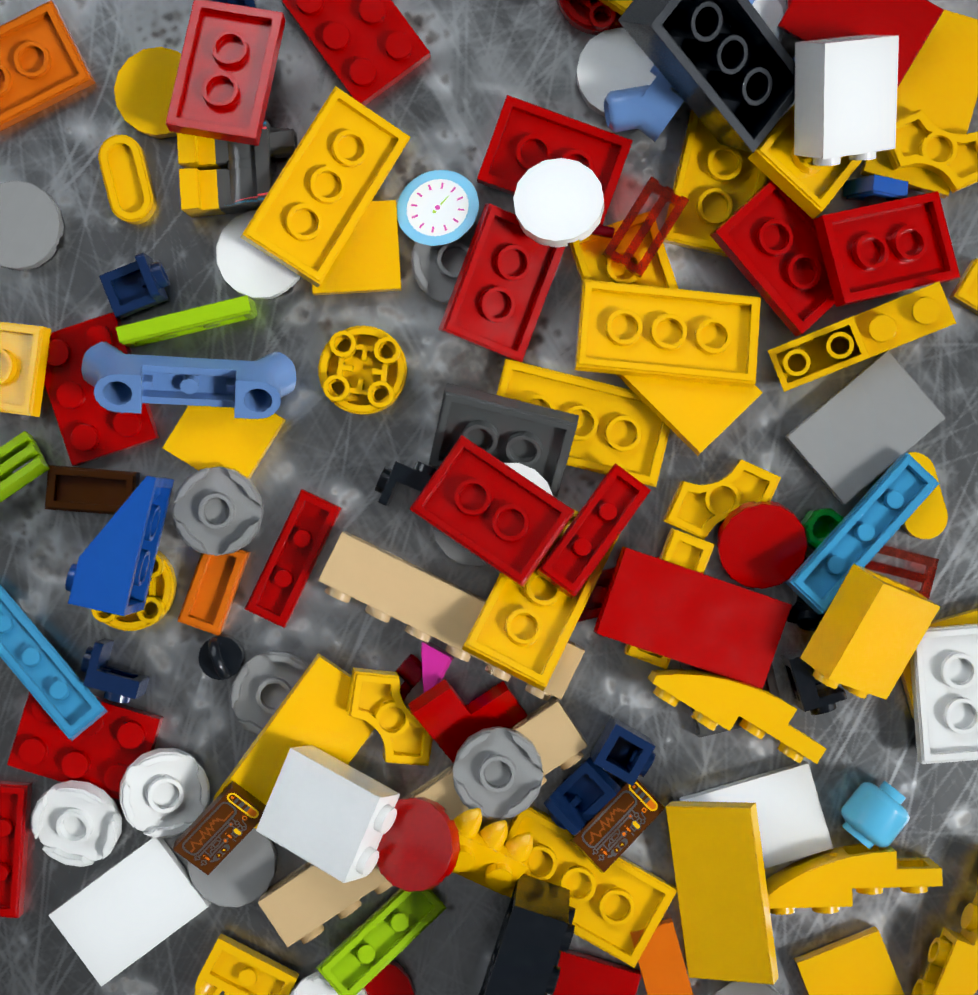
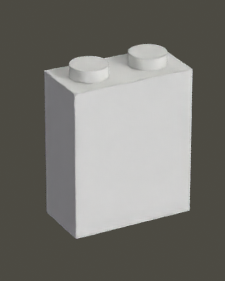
[794,34,899,166]
[256,745,400,883]

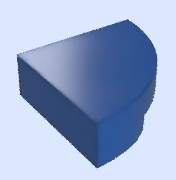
[843,174,908,201]

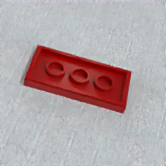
[593,546,792,689]

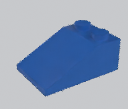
[65,476,174,616]

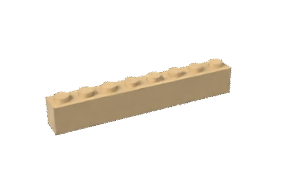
[258,697,588,947]

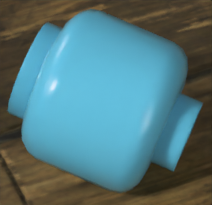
[841,781,909,850]

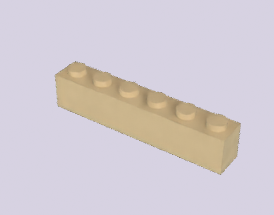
[318,531,585,701]

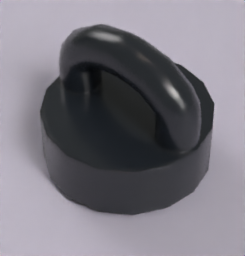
[198,635,245,680]

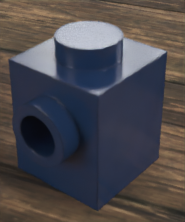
[590,716,656,786]

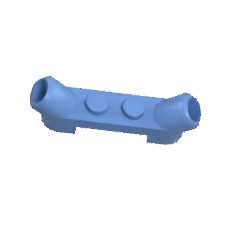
[604,0,755,142]
[81,342,296,419]

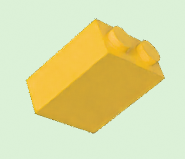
[800,563,940,700]

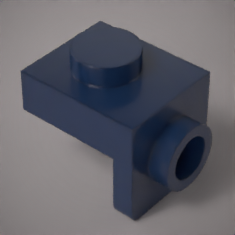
[99,252,170,319]
[81,638,150,703]
[544,756,621,836]

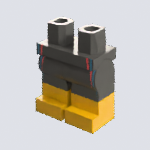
[177,120,298,218]

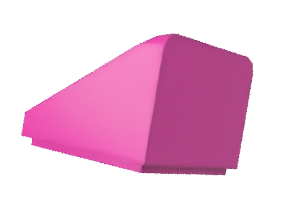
[421,641,454,693]

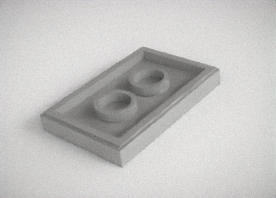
[784,350,946,504]

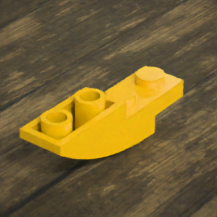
[768,281,956,392]
[647,669,826,764]
[766,843,943,915]
[911,877,978,995]

